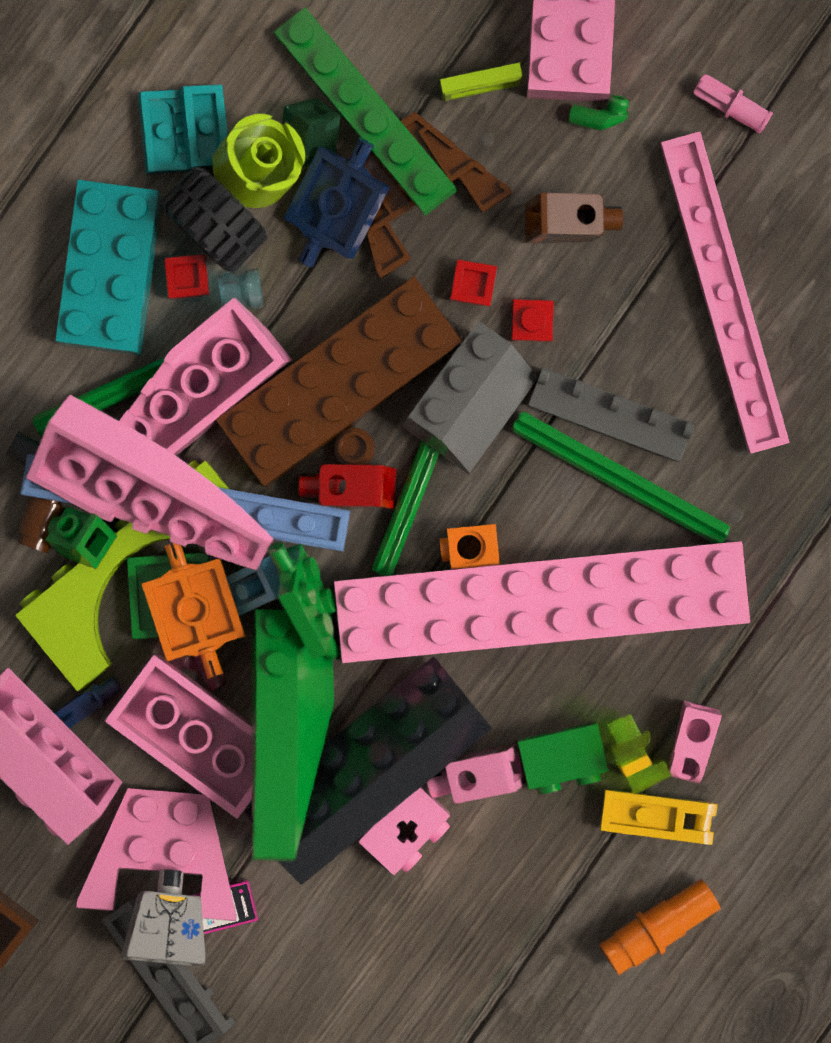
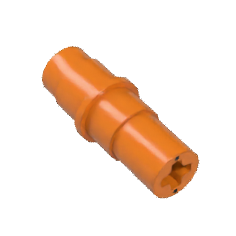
[599,878,721,976]

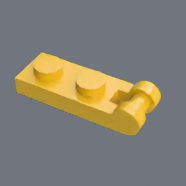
[600,789,718,845]

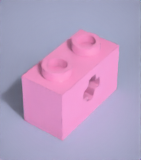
[358,787,450,875]

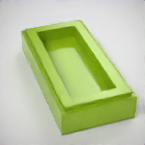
[440,63,523,101]

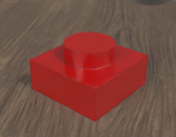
[164,254,210,300]
[450,259,497,308]
[512,299,554,342]

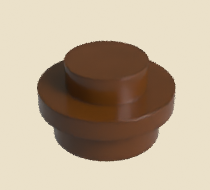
[334,428,375,465]

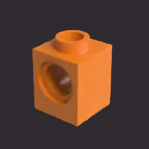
[440,524,500,570]

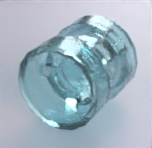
[218,268,264,310]

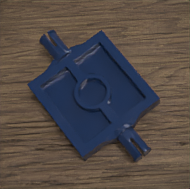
[284,137,390,267]

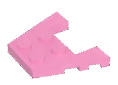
[76,788,237,921]

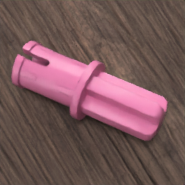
[694,74,773,135]

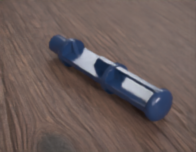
[53,676,121,728]

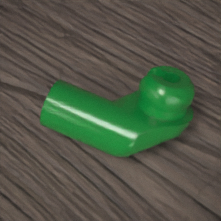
[569,95,629,131]

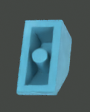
[227,556,280,616]

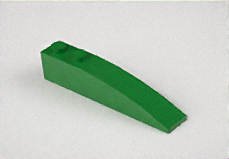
[251,609,334,861]

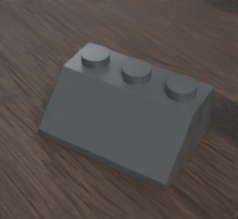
[403,321,539,474]

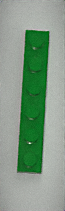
[274,7,456,216]

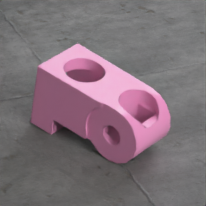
[667,700,722,784]

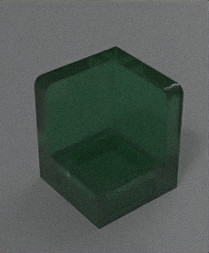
[282,98,341,167]

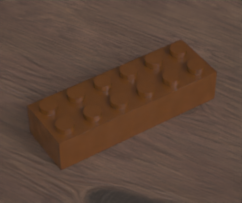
[216,276,462,488]

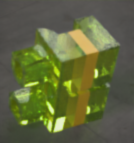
[606,714,672,794]

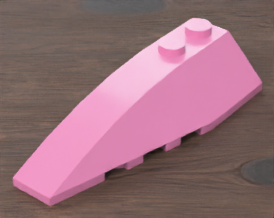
[119,298,293,456]
[27,395,273,570]

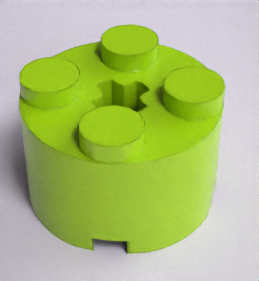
[212,114,305,208]

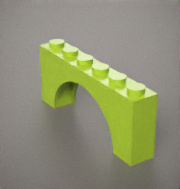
[15,460,231,691]

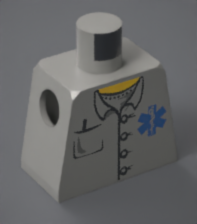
[121,869,205,967]

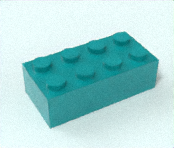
[55,180,163,356]

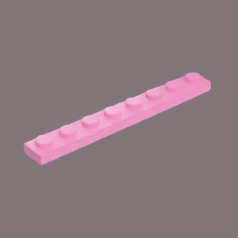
[660,131,790,454]

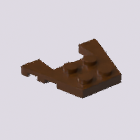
[347,112,513,280]

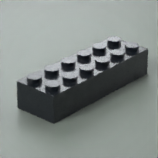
[244,656,492,885]

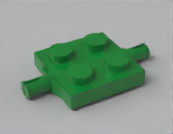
[268,542,341,660]

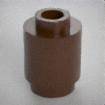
[17,497,66,553]

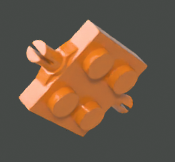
[142,543,246,679]

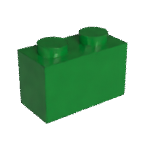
[517,722,609,795]

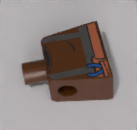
[525,193,623,244]

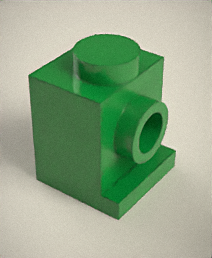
[46,506,117,569]

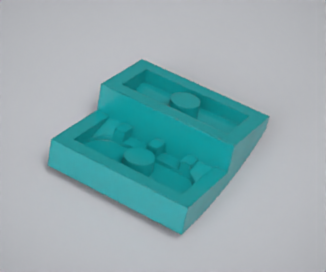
[137,84,228,175]

